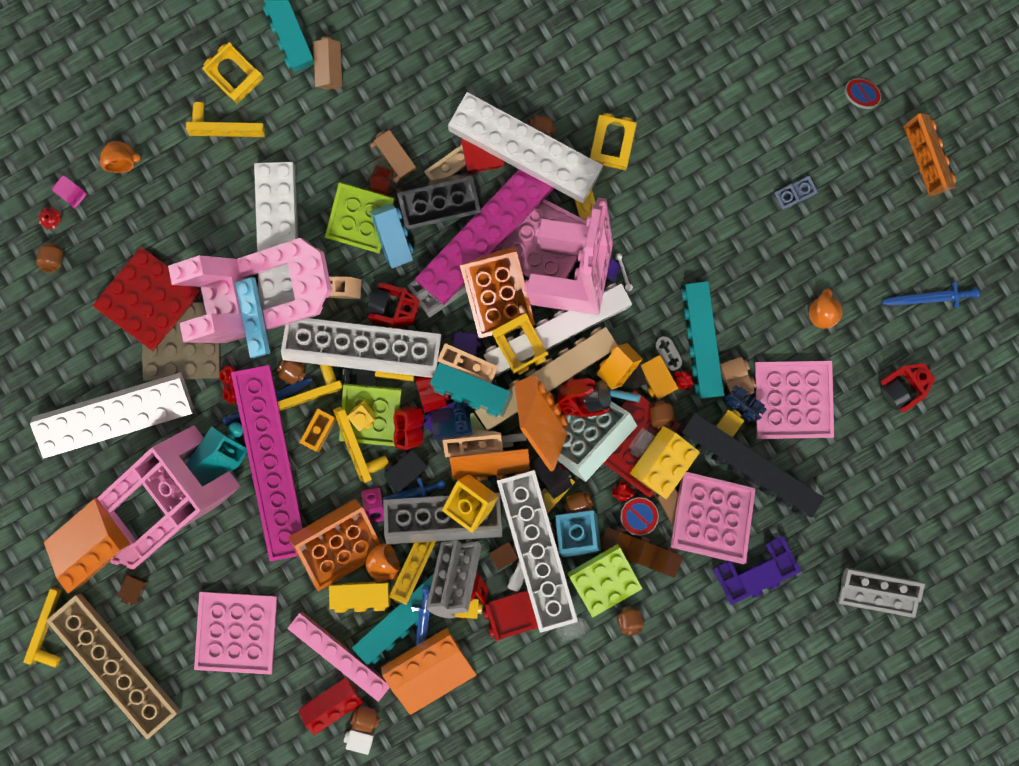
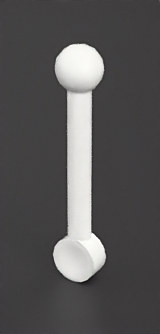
[615,253,633,291]

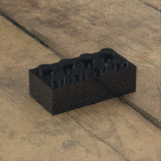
[397,171,481,230]

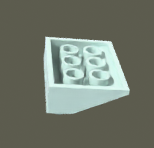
[558,401,637,482]

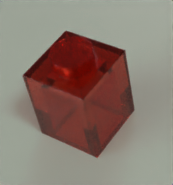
[369,165,394,195]

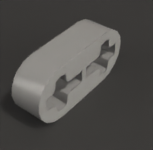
[655,336,682,371]

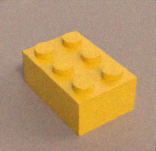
[630,426,700,500]
[329,581,391,613]

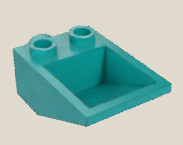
[186,422,247,487]

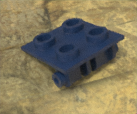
[723,386,767,422]
[431,401,472,440]

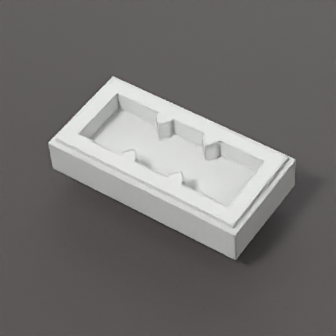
[502,433,526,448]

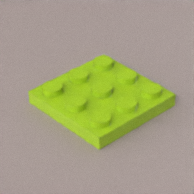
[325,182,395,254]
[339,383,402,446]
[567,544,642,618]

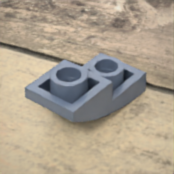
[775,176,818,210]

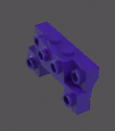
[712,536,801,605]

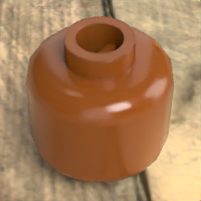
[527,114,556,137]
[36,243,63,273]
[276,359,306,384]
[649,401,676,431]
[564,490,594,514]
[617,606,644,636]
[350,705,380,734]

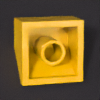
[442,474,499,533]

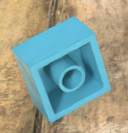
[555,510,601,557]

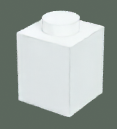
[344,728,375,755]

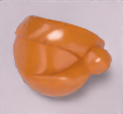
[99,141,141,173]
[809,288,843,329]
[365,543,401,582]

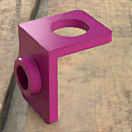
[52,175,87,209]
[361,487,384,524]

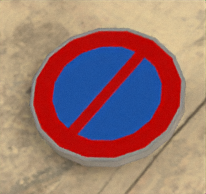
[845,78,881,109]
[620,497,659,536]

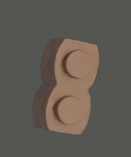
[720,357,756,396]

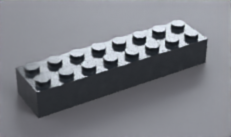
[676,412,825,518]

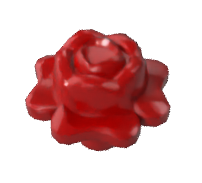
[38,207,62,230]
[673,371,694,390]
[611,481,634,501]

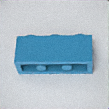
[370,204,413,268]

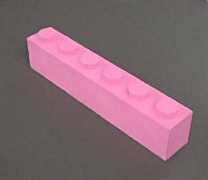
[287,612,390,702]

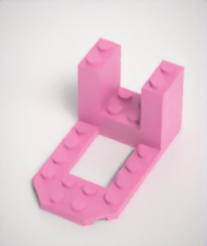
[524,197,613,315]
[168,238,332,343]
[97,426,241,569]

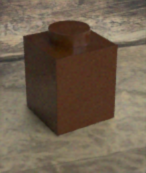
[489,541,519,570]
[117,574,148,606]

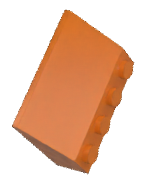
[904,113,956,197]
[460,246,535,338]
[514,375,569,471]
[449,449,530,481]
[44,498,131,593]
[288,499,381,591]
[381,627,476,715]

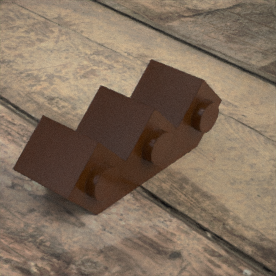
[600,526,683,578]

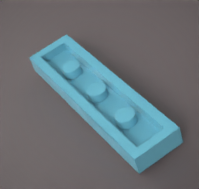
[235,277,270,358]

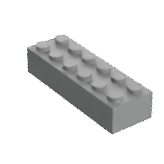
[383,493,502,544]

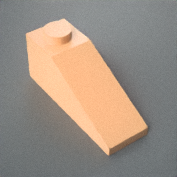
[326,277,362,299]
[437,343,498,383]
[443,429,503,457]

